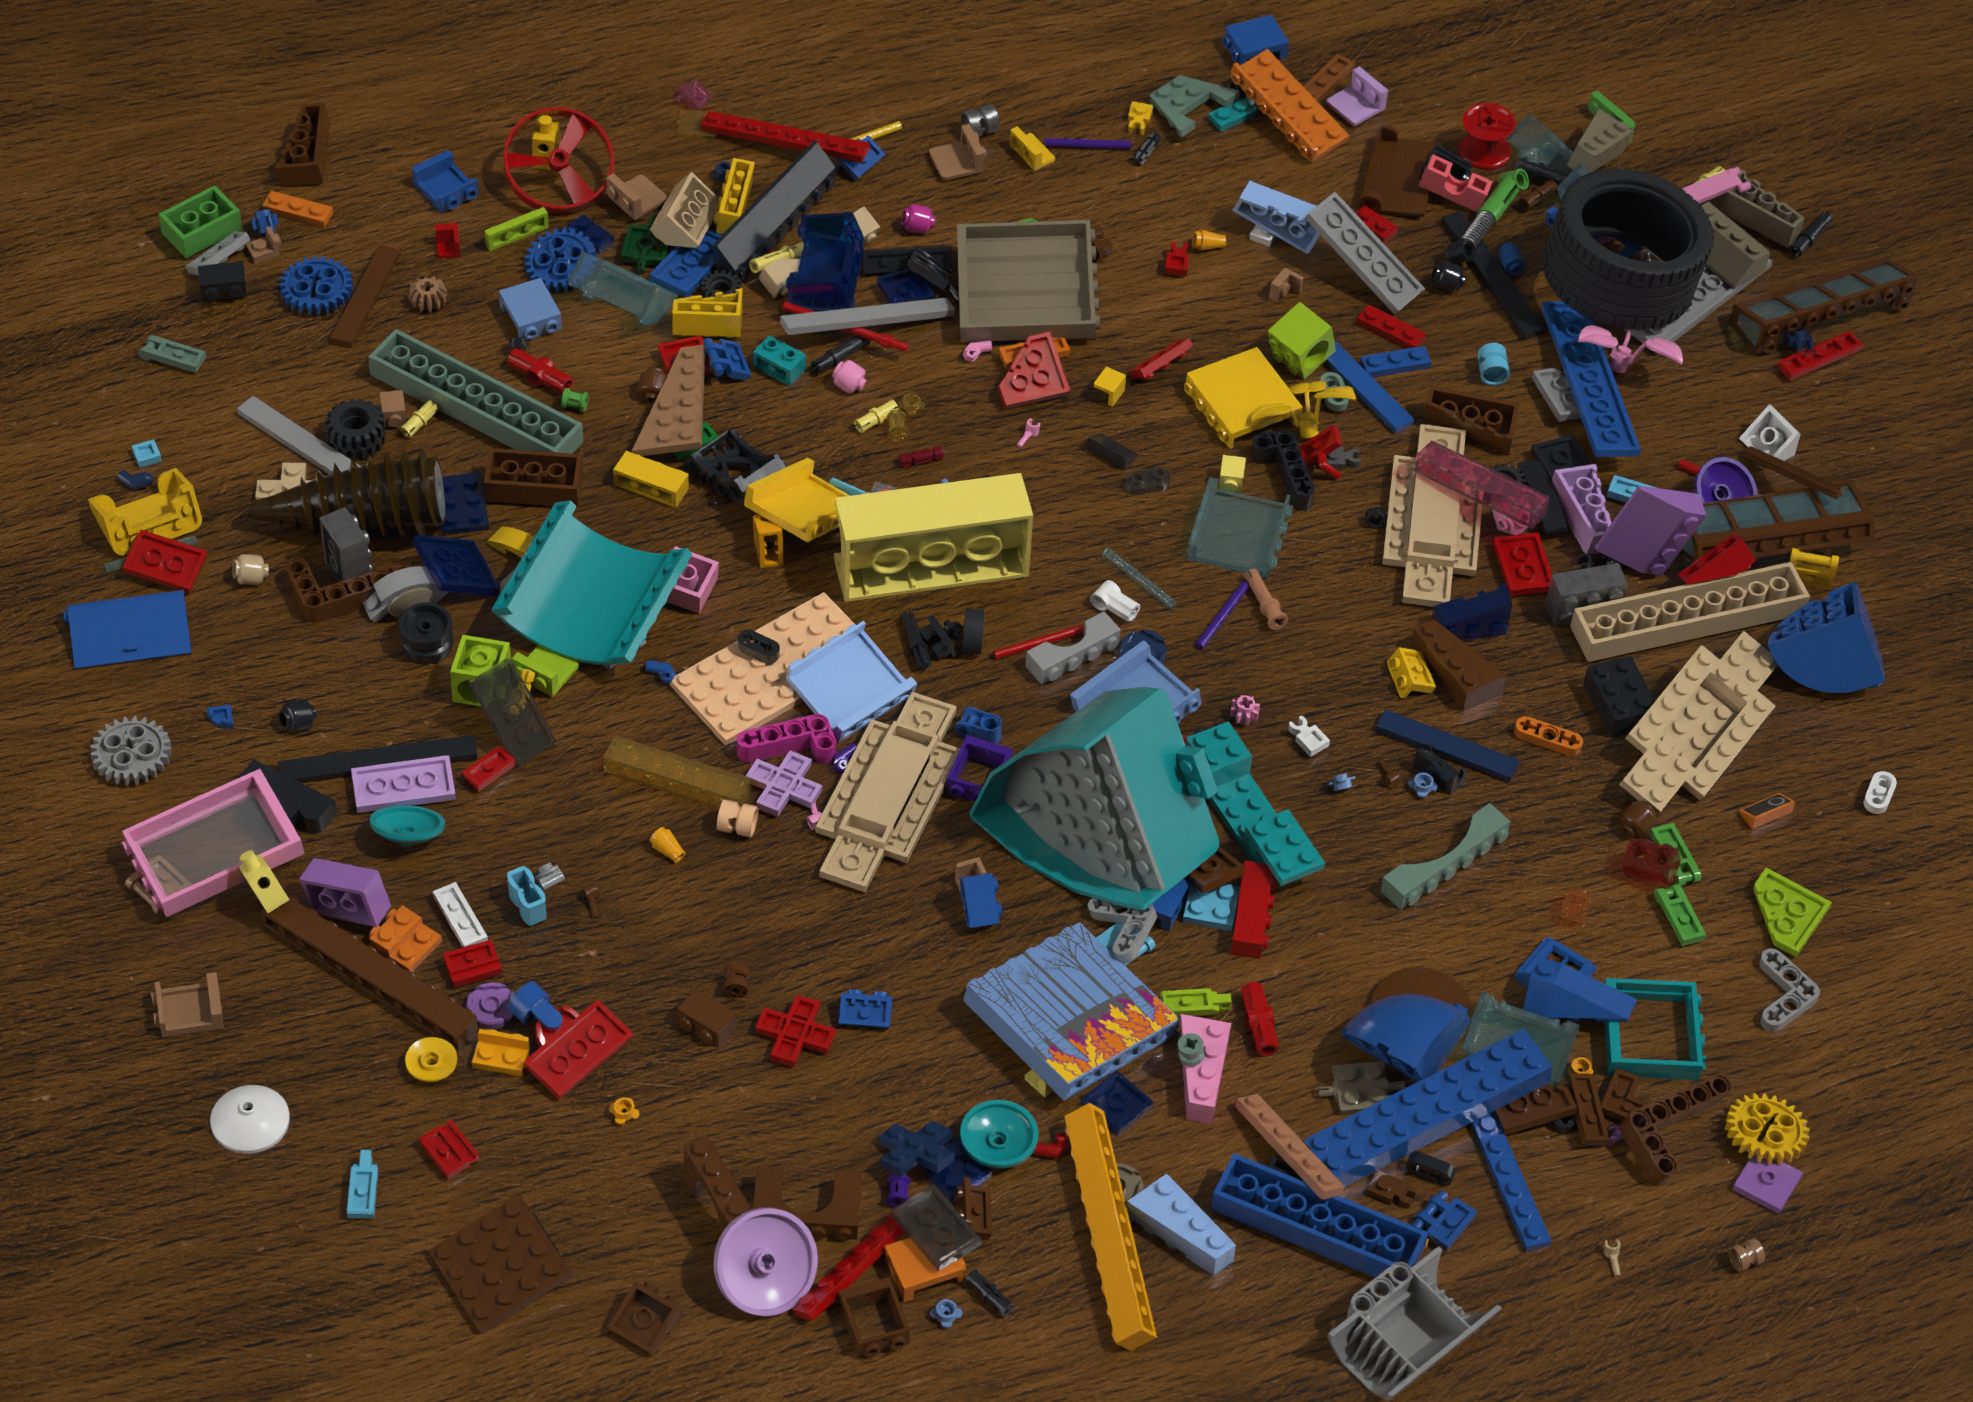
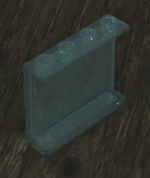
[1187,477,1293,578]

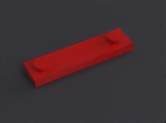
[1777,331,1863,381]

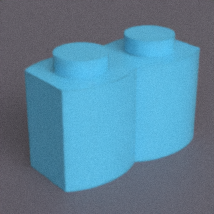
[507,866,547,926]

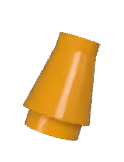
[1192,229,1226,251]
[649,827,686,863]

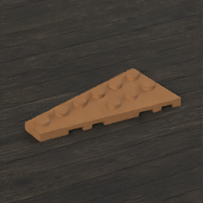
[632,345,705,456]

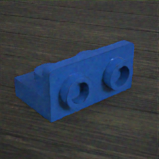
[835,135,885,181]
[839,989,892,1028]

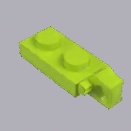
[1160,988,1232,1017]

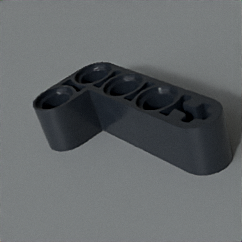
[1251,430,1315,511]

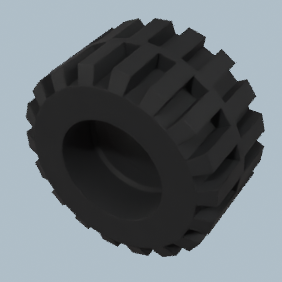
[326,399,386,460]

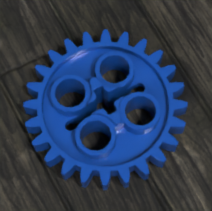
[524,227,597,293]
[279,256,353,315]

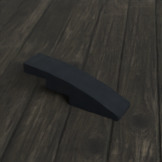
[1517,460,1568,534]

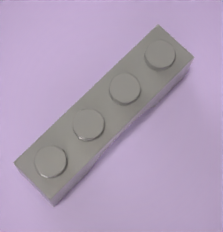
[1026,612,1121,685]

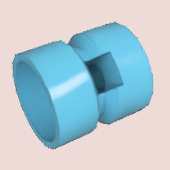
[1477,343,1510,386]

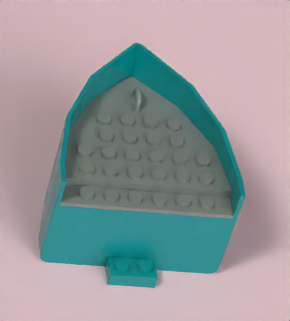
[970,687,1219,911]

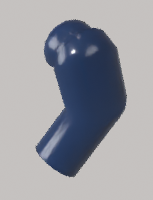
[117,470,153,490]

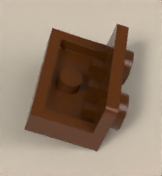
[954,1177,992,1239]

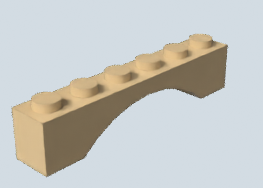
[758,207,880,299]

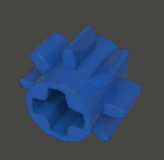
[250,209,279,235]

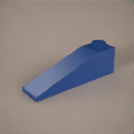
[1523,957,1637,1022]

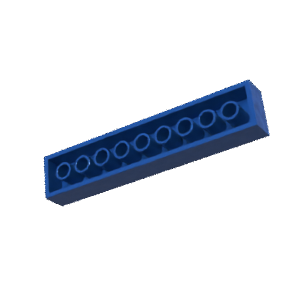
[1304,1029,1552,1187]

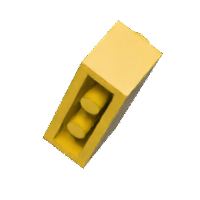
[613,451,689,508]

